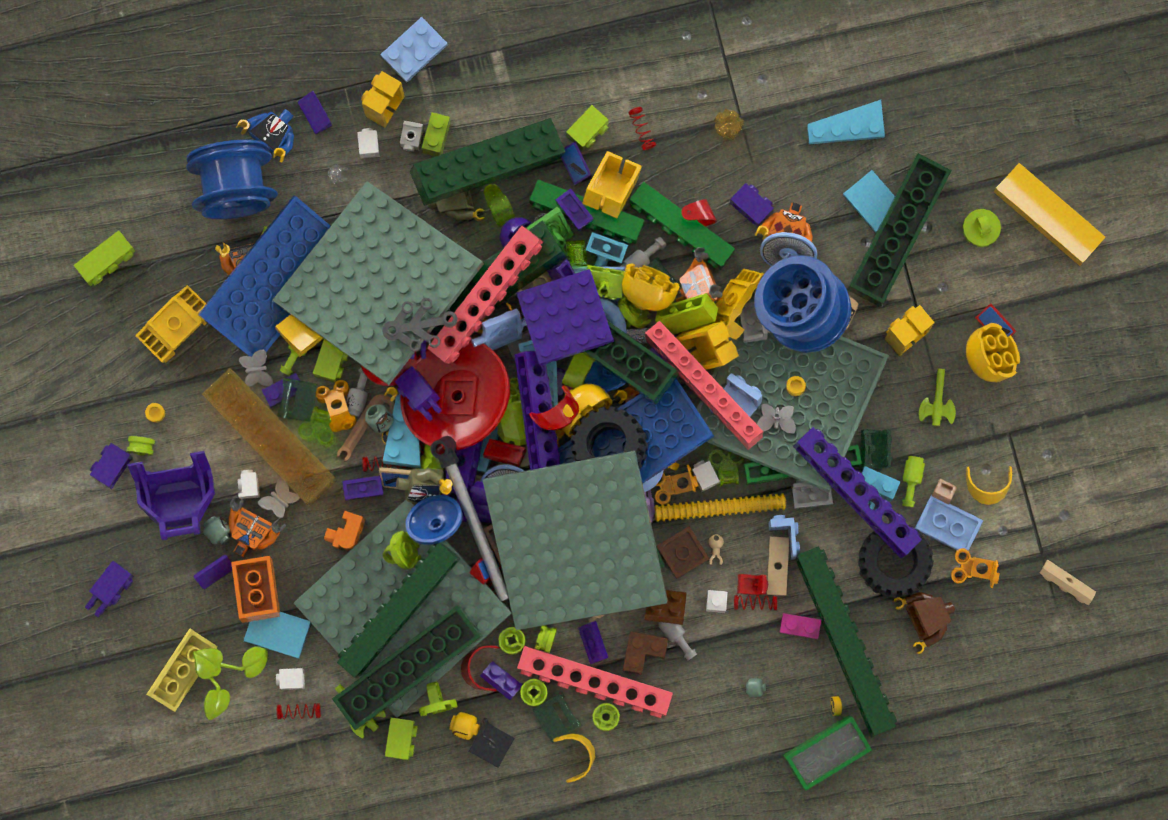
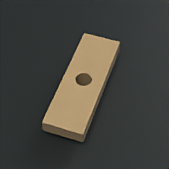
[767,537,789,596]
[1040,560,1096,605]

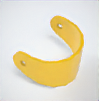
[966,466,1012,505]
[553,733,595,783]

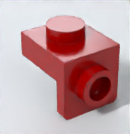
[737,574,769,596]

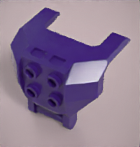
[127,451,215,541]

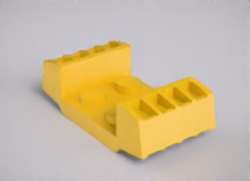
[707,268,764,340]
[135,285,207,363]

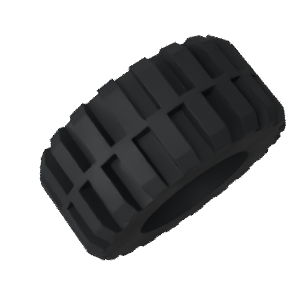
[571,407,648,470]
[858,523,934,598]

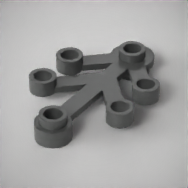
[382,298,457,352]

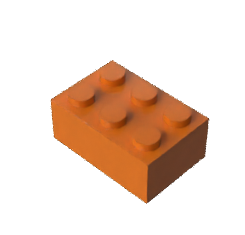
[231,556,280,623]

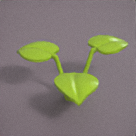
[193,647,268,720]

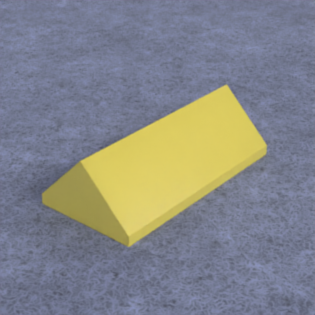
[147,629,218,712]

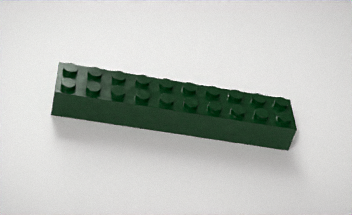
[795,546,897,738]

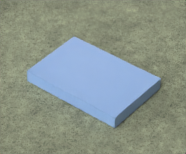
[914,495,983,555]

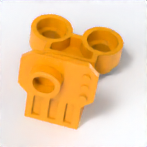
[315,380,357,432]
[655,465,699,505]
[951,548,999,588]

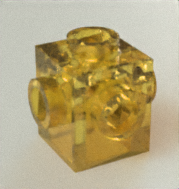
[714,109,745,140]

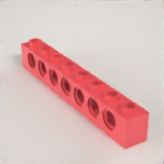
[427,226,543,363]
[645,321,763,450]
[517,646,673,718]

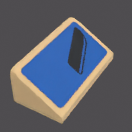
[379,467,411,489]

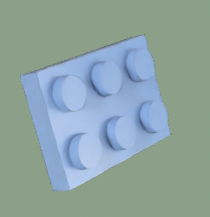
[380,17,448,83]

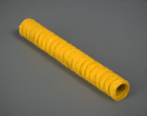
[654,493,786,522]

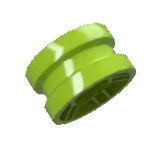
[126,436,155,456]
[535,625,557,654]
[498,627,526,655]
[520,679,548,707]
[593,703,620,731]

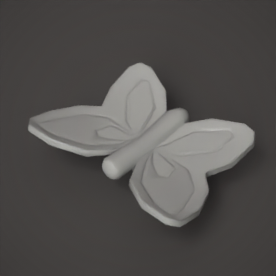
[239,349,274,387]
[757,404,796,434]
[258,478,300,518]

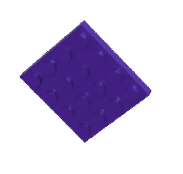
[517,269,614,366]

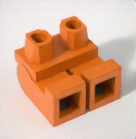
[324,511,366,551]

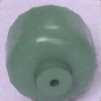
[746,678,766,697]

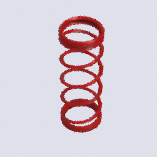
[628,107,656,150]
[362,455,406,472]
[734,595,777,611]
[277,703,321,720]

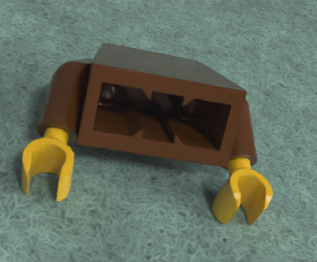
[893,592,955,654]

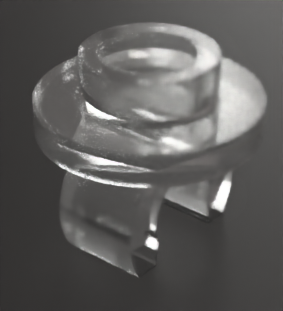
[328,164,348,183]

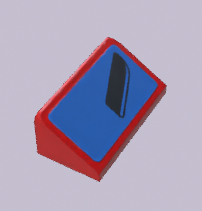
[975,303,1017,337]
[469,549,501,585]

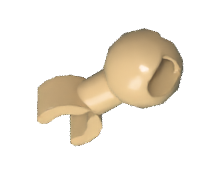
[708,534,724,565]

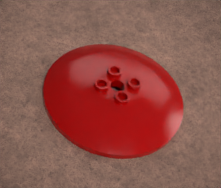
[400,338,510,450]

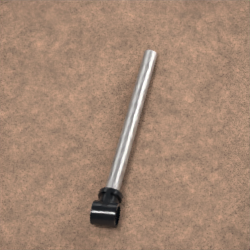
[430,436,509,601]

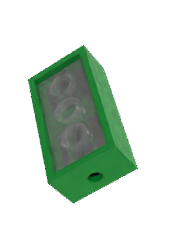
[783,715,872,791]

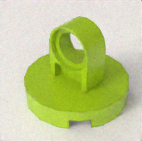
[962,209,1001,247]
[618,295,651,329]
[382,531,421,570]
[418,681,458,717]

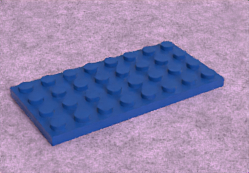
[198,195,331,357]
[558,379,714,484]

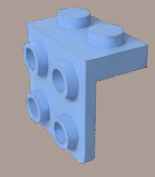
[709,373,762,417]
[768,515,800,560]

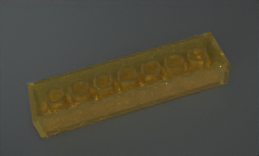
[202,368,337,507]

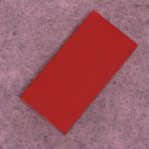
[483,439,526,467]

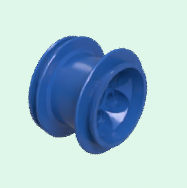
[186,140,278,219]
[754,255,851,353]

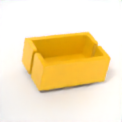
[361,71,405,128]
[582,151,642,218]
[885,305,935,356]
[675,321,739,370]

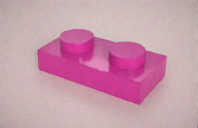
[780,613,821,639]

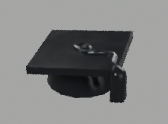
[468,718,515,768]

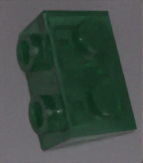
[861,429,892,469]

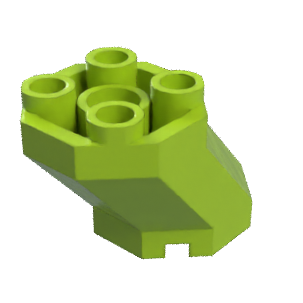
[497,378,527,446]

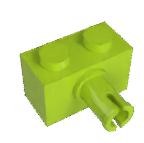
[587,265,624,300]

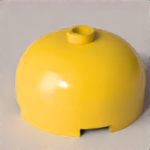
[622,263,680,311]
[966,323,1020,382]
[562,384,613,438]

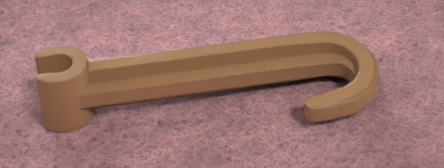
[336,394,395,462]

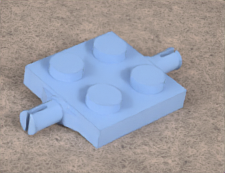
[471,308,527,350]

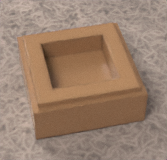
[932,479,957,505]

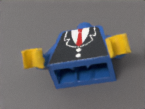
[236,109,294,162]

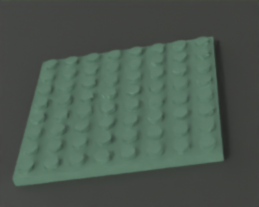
[273,181,484,385]
[697,299,889,492]
[483,451,668,630]
[294,500,512,718]

